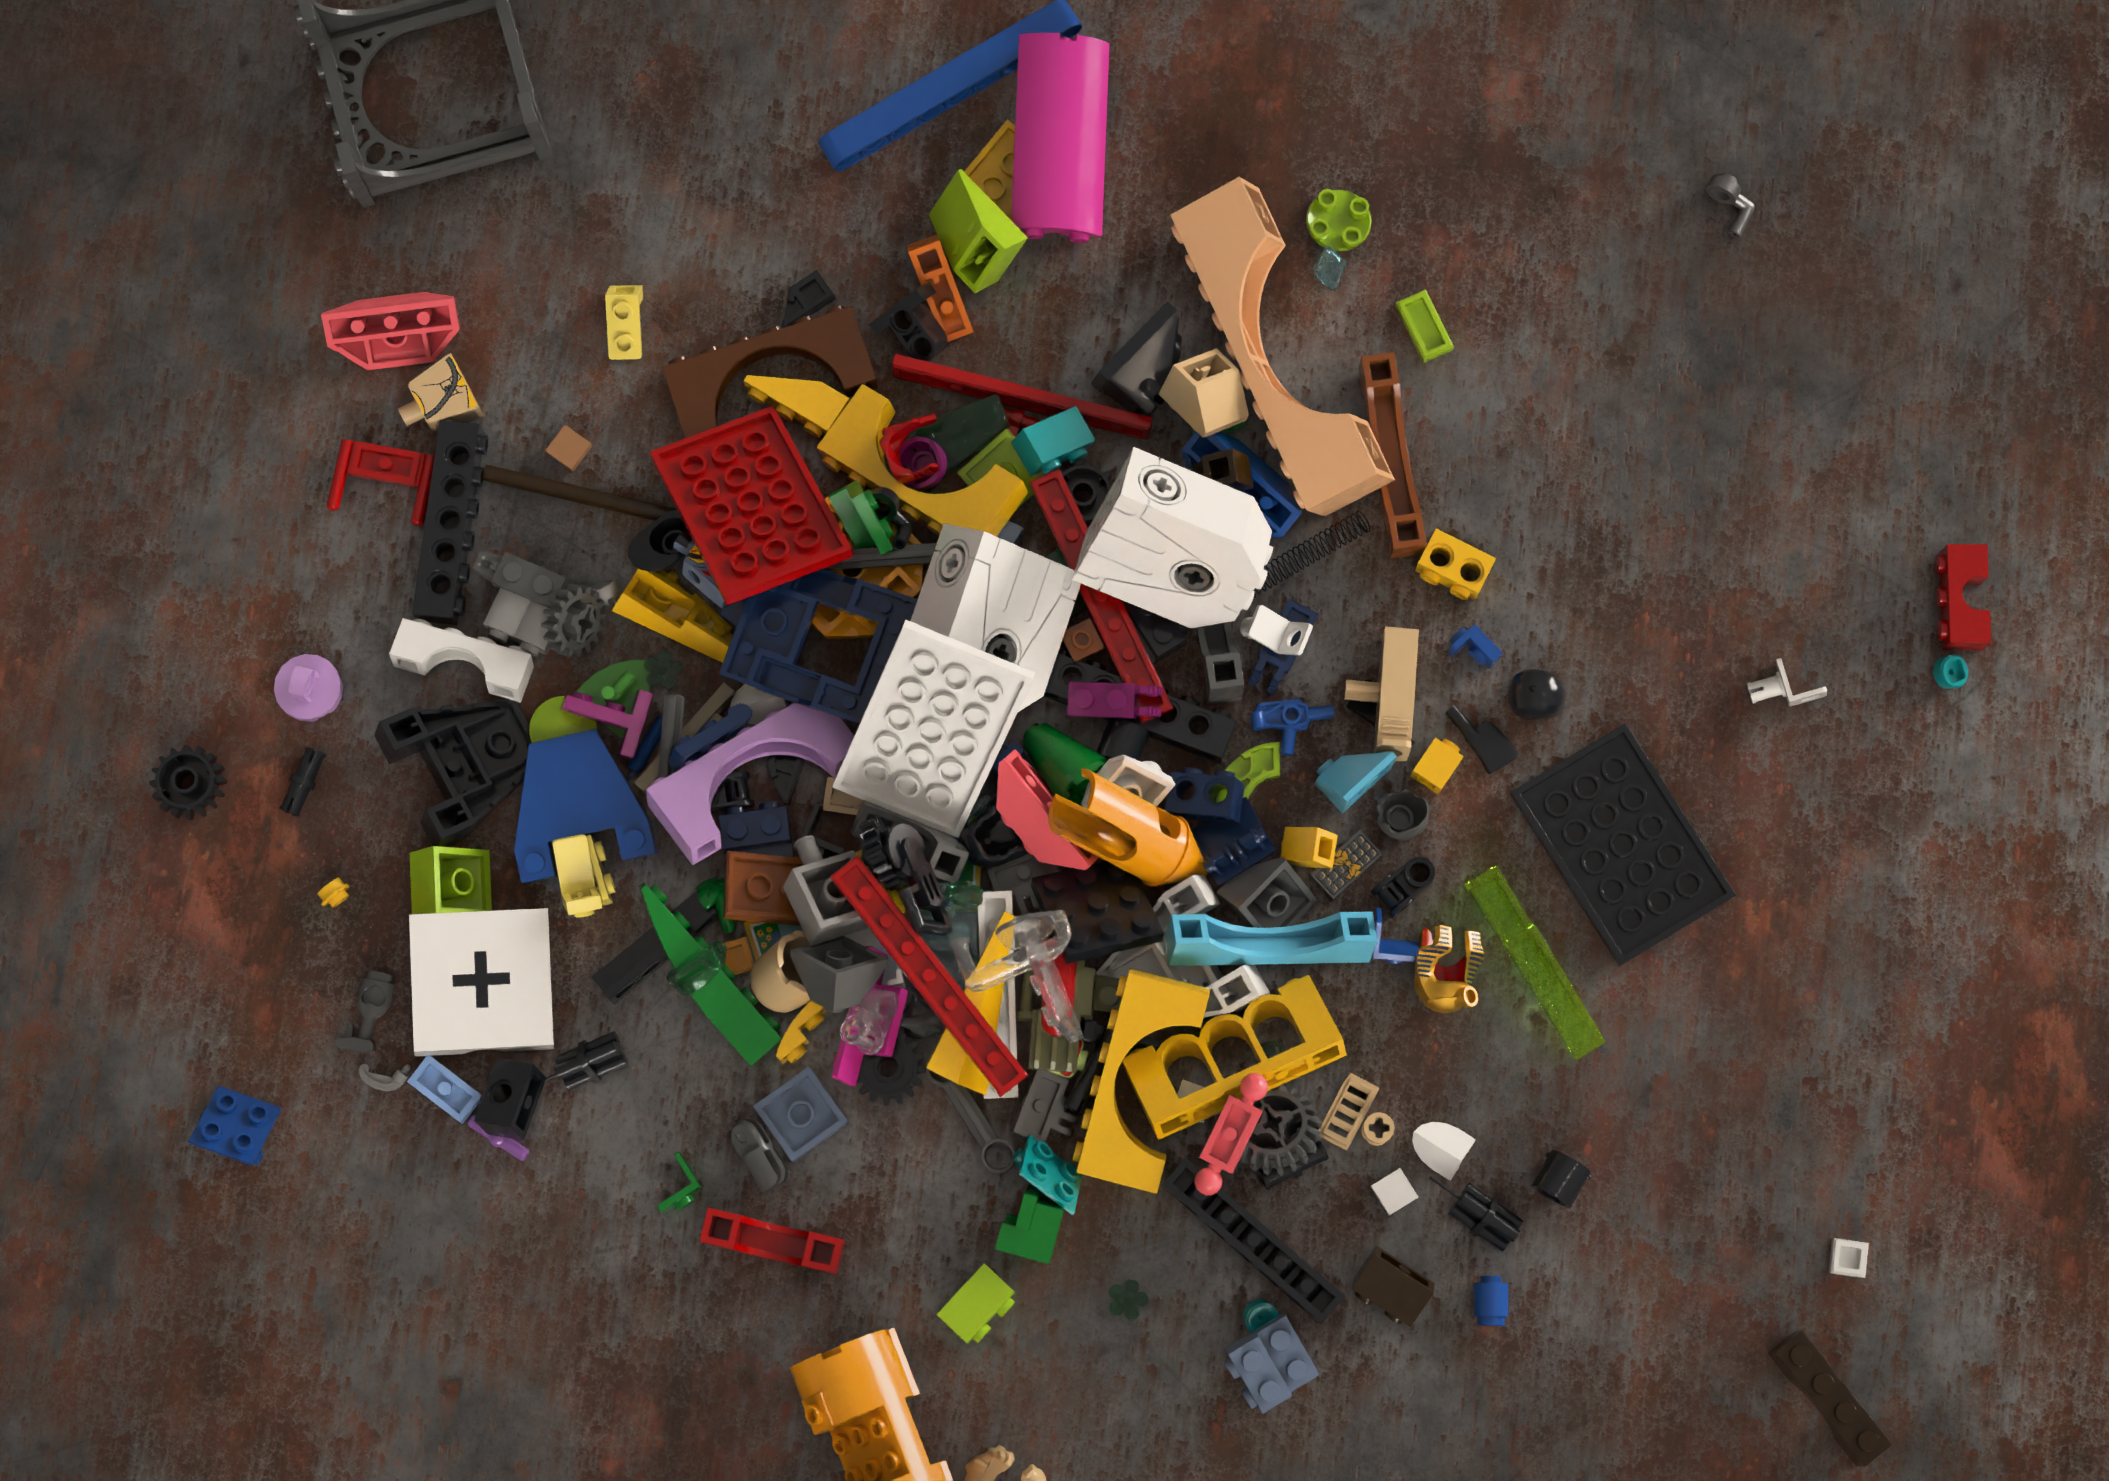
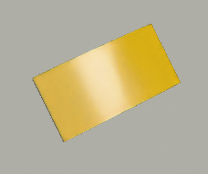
[776,1001,826,1064]

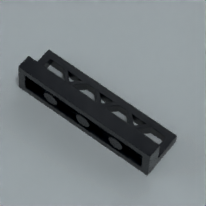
[592,891,719,1005]

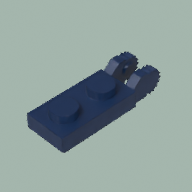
[1248,599,1319,696]
[667,703,752,772]

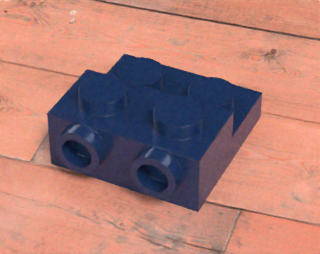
[719,802,794,857]

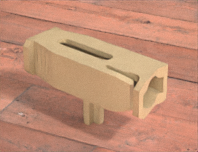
[1344,626,1419,762]

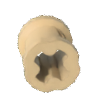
[1361,1112,1395,1146]

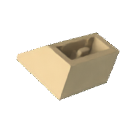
[1159,348,1249,438]

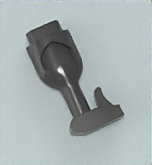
[335,970,395,1054]

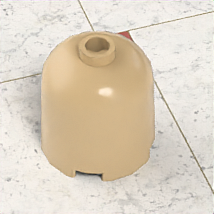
[750,930,811,1013]

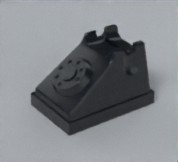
[1091,301,1182,416]

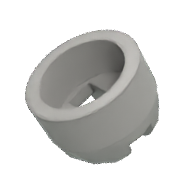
[591,578,620,607]

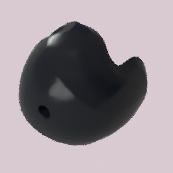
[1508,669,1566,720]

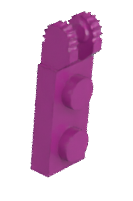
[1067,682,1163,719]

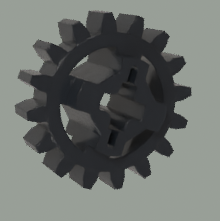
[859,816,908,891]

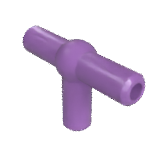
[468,1115,529,1161]

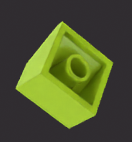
[410,846,492,914]

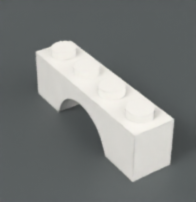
[389,618,534,703]

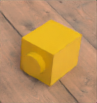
[1410,737,1464,795]
[1281,827,1338,868]

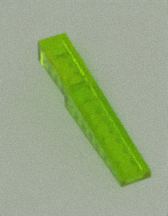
[1464,866,1606,1060]

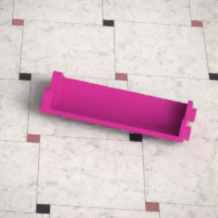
[1011,33,1110,243]

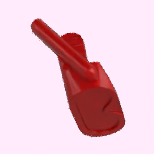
[879,413,939,484]

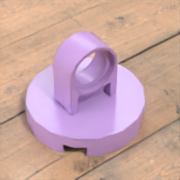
[274,654,343,722]

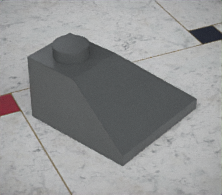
[1216,857,1318,928]
[790,936,889,1013]

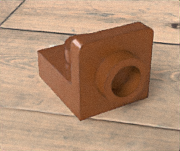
[1061,618,1104,662]

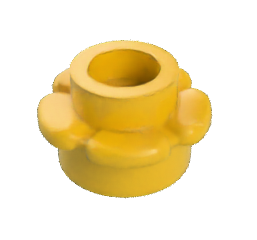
[318,877,349,908]

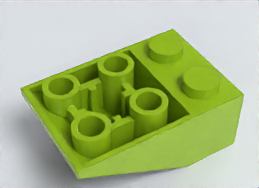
[929,169,1028,293]

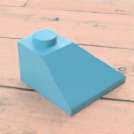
[1315,752,1397,814]

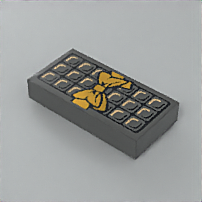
[1310,830,1383,901]

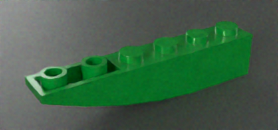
[638,882,782,1066]

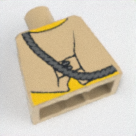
[398,353,484,432]

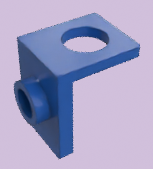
[1372,907,1419,964]

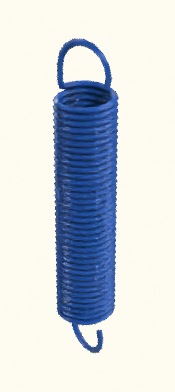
[626,712,663,781]

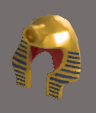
[1414,925,1484,1013]

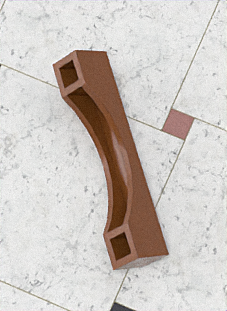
[1359,352,1427,559]

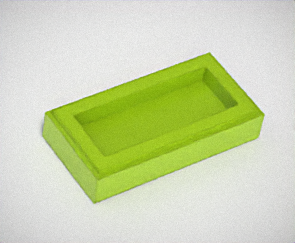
[1395,289,1454,363]

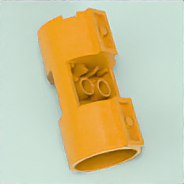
[790,1328,953,1481]

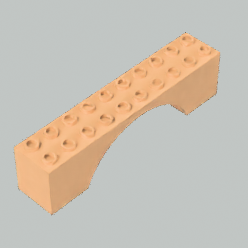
[1170,177,1395,516]

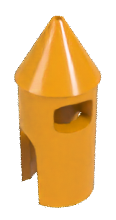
[1048,768,1208,886]

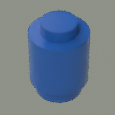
[1473,1276,1509,1326]

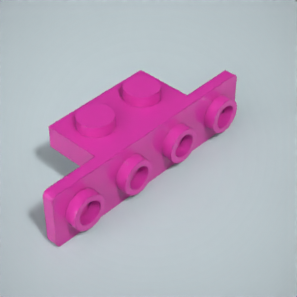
[832,946,908,1086]

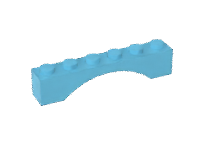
[1164,912,1378,966]

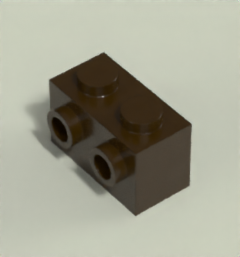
[1352,1246,1435,1327]

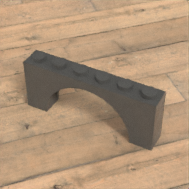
[1196,622,1244,706]

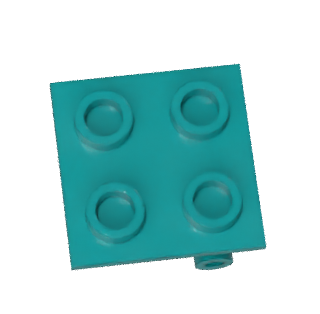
[1012,1134,1082,1215]

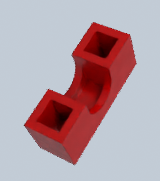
[1935,544,1991,650]

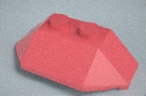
[321,292,460,370]
[996,749,1099,870]

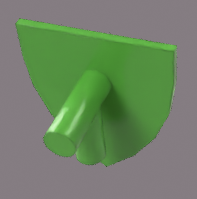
[576,660,651,739]

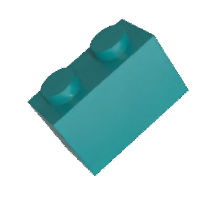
[1011,406,1095,477]

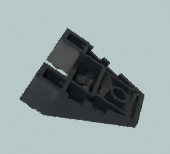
[374,700,532,847]

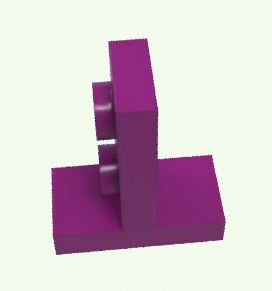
[560,689,653,759]

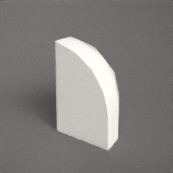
[730,685,789,725]
[1412,1122,1476,1181]

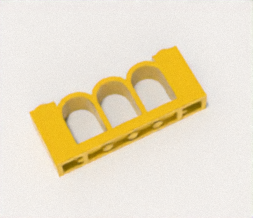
[1122,975,1347,1140]

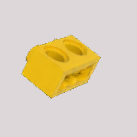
[1415,528,1496,601]

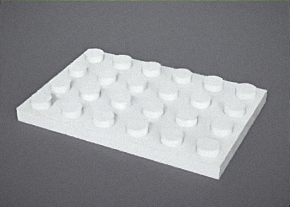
[832,619,1035,838]

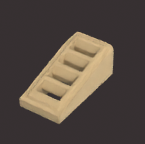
[1319,1072,1379,1151]

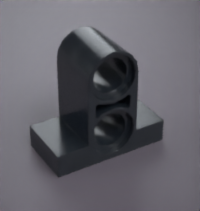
[869,281,948,361]

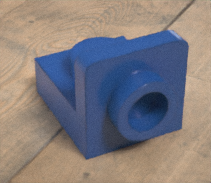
[1448,624,1503,669]

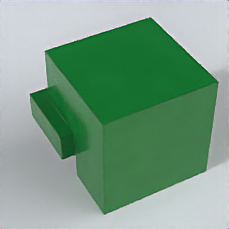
[995,1183,1065,1264]

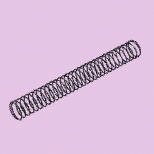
[1201,510,1370,628]

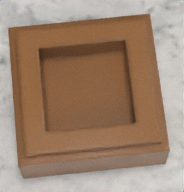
[545,425,593,472]

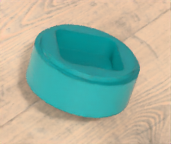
[1933,655,1968,689]
[1242,1299,1279,1332]

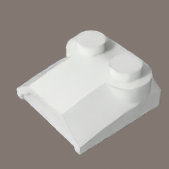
[1081,755,1175,809]

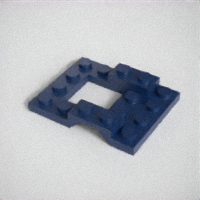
[719,569,918,724]

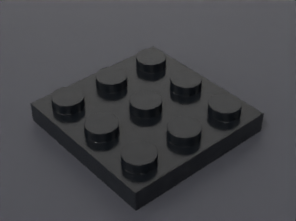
[1031,861,1164,964]

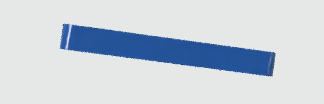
[818,0,1083,172]

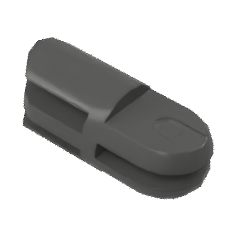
[731,1119,790,1191]

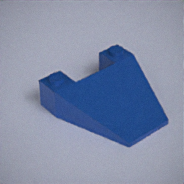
[514,729,659,883]

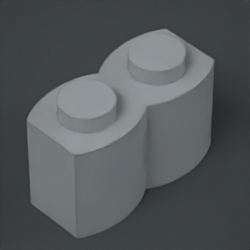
[483,588,550,657]

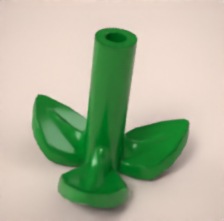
[695,877,736,933]

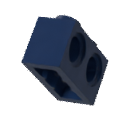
[1165,768,1245,824]

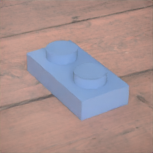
[407,1055,483,1124]

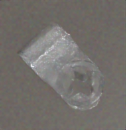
[840,986,898,1055]

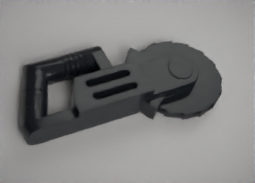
[886,823,952,936]

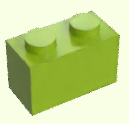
[936,1263,1015,1344]

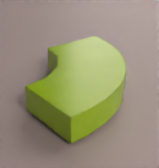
[1216,742,1280,803]

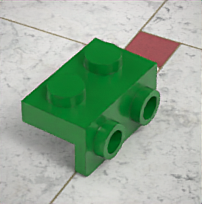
[829,480,894,555]

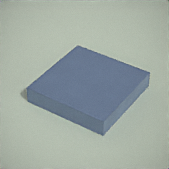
[753,1066,849,1163]

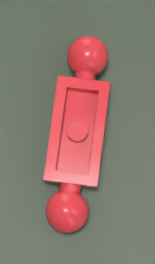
[1194,1073,1268,1195]

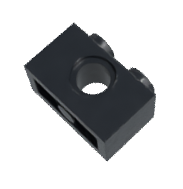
[474,1058,546,1141]

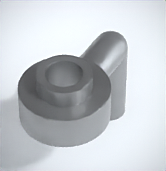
[1705,173,1755,238]

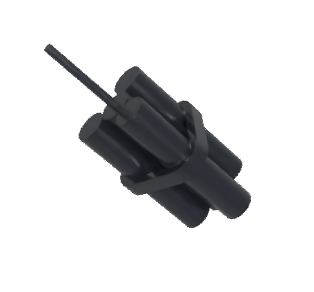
[545,1031,628,1091]
[1429,1176,1523,1251]

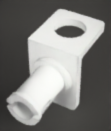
[1240,605,1313,656]
[1747,658,1827,707]

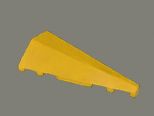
[611,568,733,663]
[926,911,1014,1095]

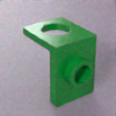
[656,1152,703,1214]

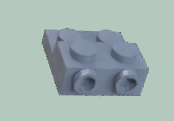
[1224,1313,1320,1414]

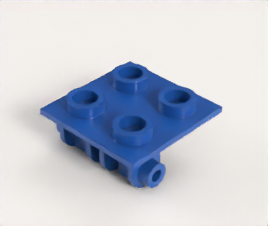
[188,1086,282,1166]

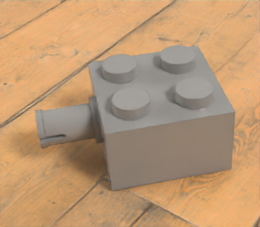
[783,835,868,946]

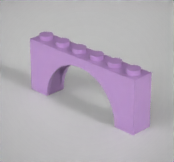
[646,702,854,865]

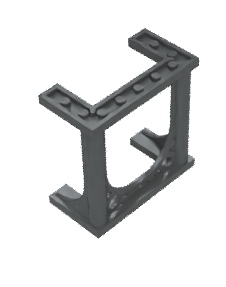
[293,0,552,208]

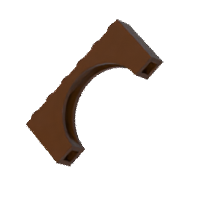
[662,306,878,438]

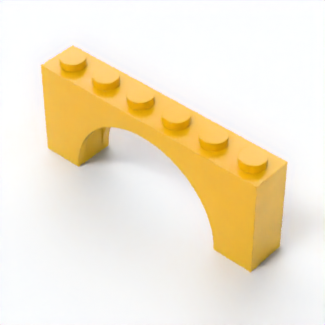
[817,384,1028,537]
[1072,968,1210,1194]

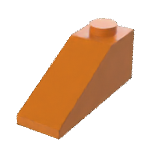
[907,234,974,342]

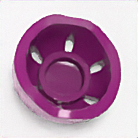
[900,436,947,490]

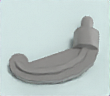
[359,1064,411,1092]

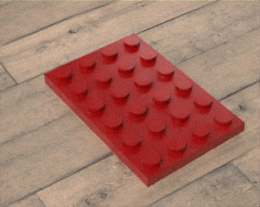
[650,406,853,606]

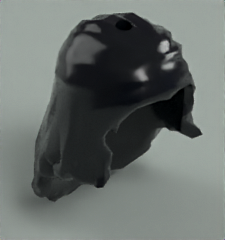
[960,797,1028,869]

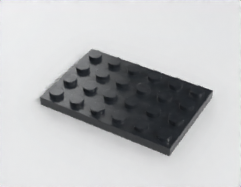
[1510,723,1736,967]

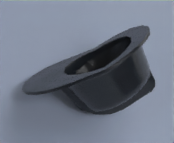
[628,509,689,572]

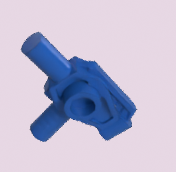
[1250,698,1334,756]

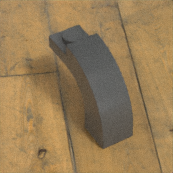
[850,801,969,884]

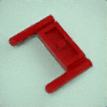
[326,439,435,526]

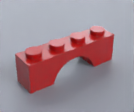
[699,1207,846,1276]

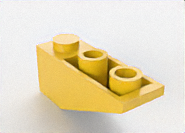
[744,375,850,438]

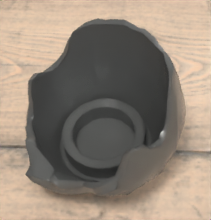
[1376,789,1430,841]

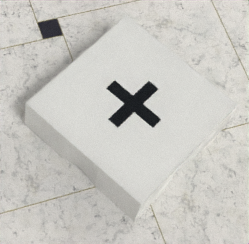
[409,908,554,1057]

